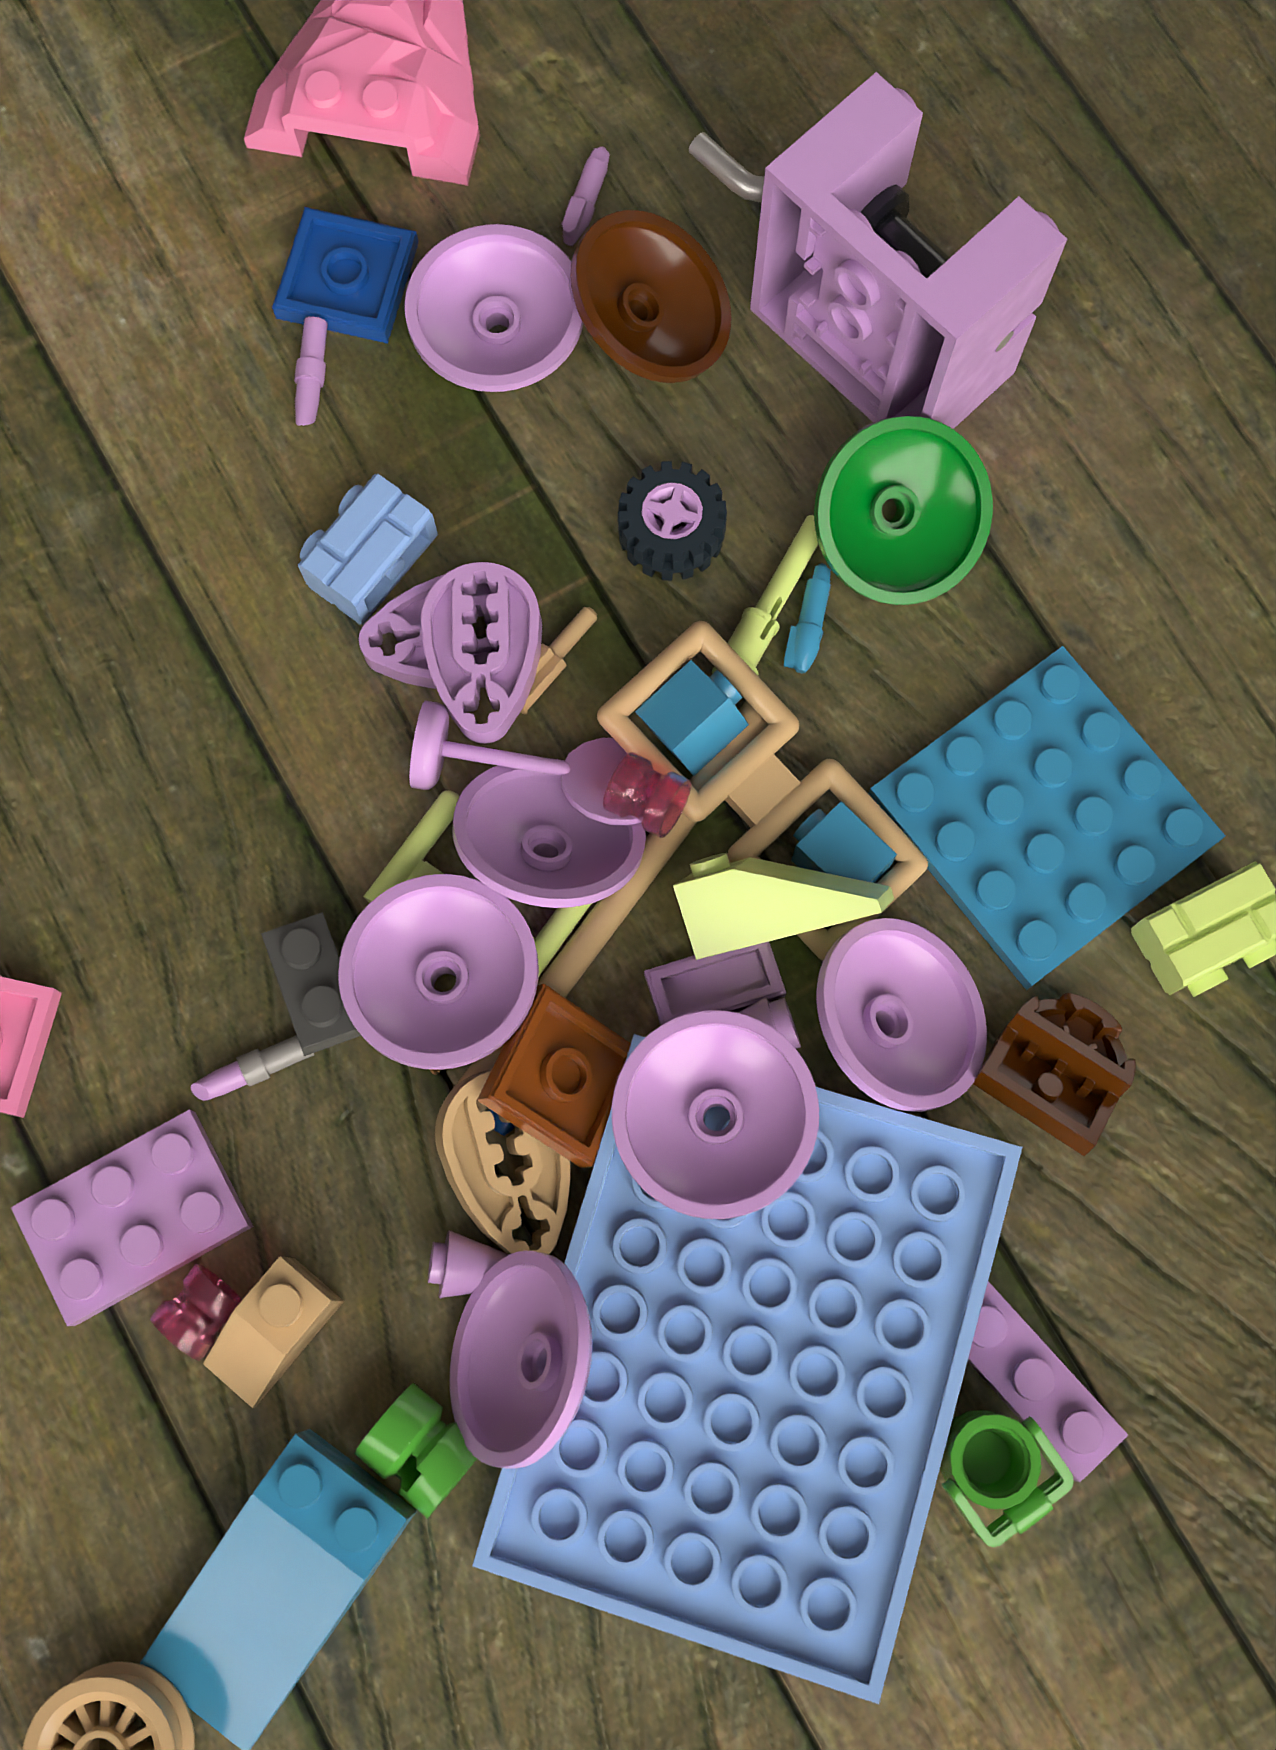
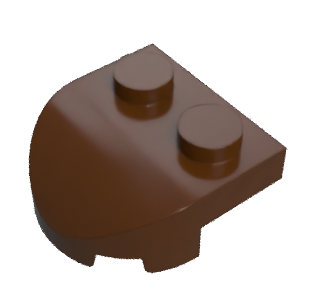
[973,993,1136,1157]

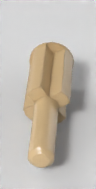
[520,607,597,715]

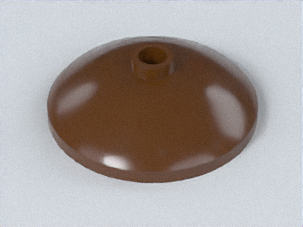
[570,210,731,383]

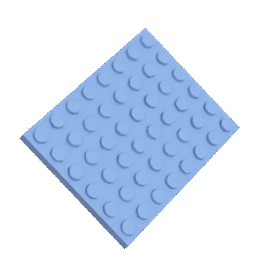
[472,1034,1022,1704]

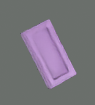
[644,941,786,1026]

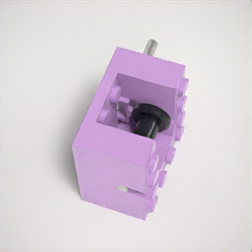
[689,72,1067,429]

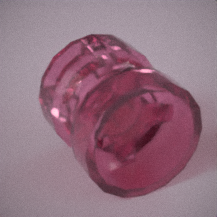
[603,752,692,838]
[150,1264,242,1361]

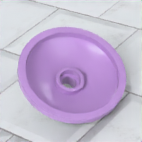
[405,224,584,392]
[452,759,646,908]
[338,874,539,1070]
[816,918,987,1112]
[612,1010,819,1219]
[450,1250,592,1469]

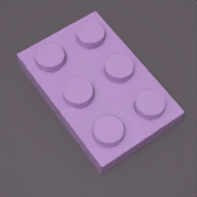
[11,1110,253,1326]

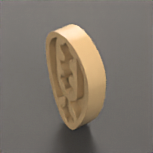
[435,1070,571,1255]

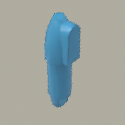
[784,563,831,673]

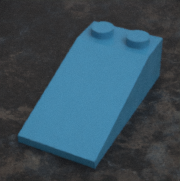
[139,1429,417,1750]

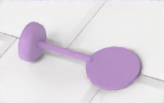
[409,700,669,825]

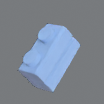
[298,474,438,625]

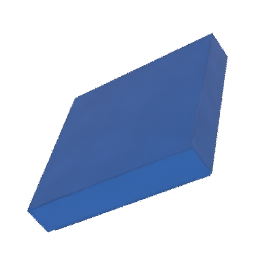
[272,207,419,344]

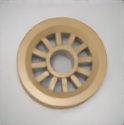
[23,1661,195,1750]

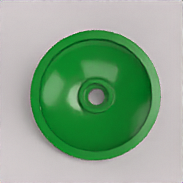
[814,416,993,605]

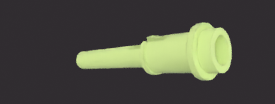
[712,515,819,675]

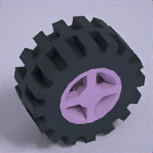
[617,461,727,581]

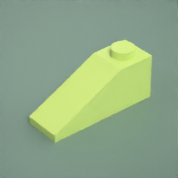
[673,853,894,960]

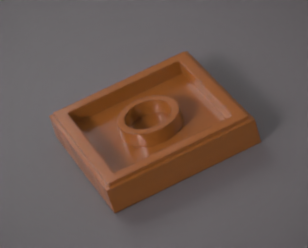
[477,984,631,1168]

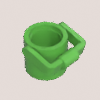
[940,1410,1074,1547]

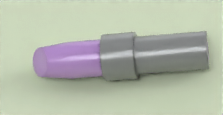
[191,1035,315,1101]

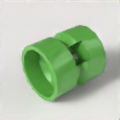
[354,1382,477,1519]

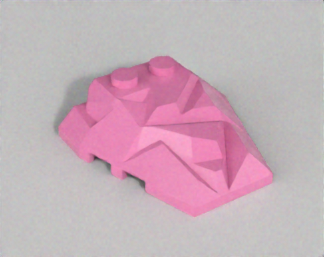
[244,0,480,185]

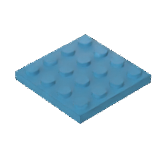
[868,646,1226,990]

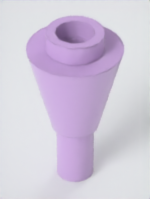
[428,1230,509,1298]

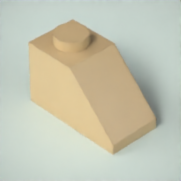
[203,1256,344,1408]

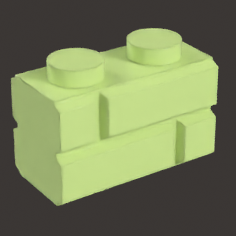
[1131,861,1276,997]

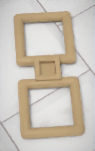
[597,621,928,961]

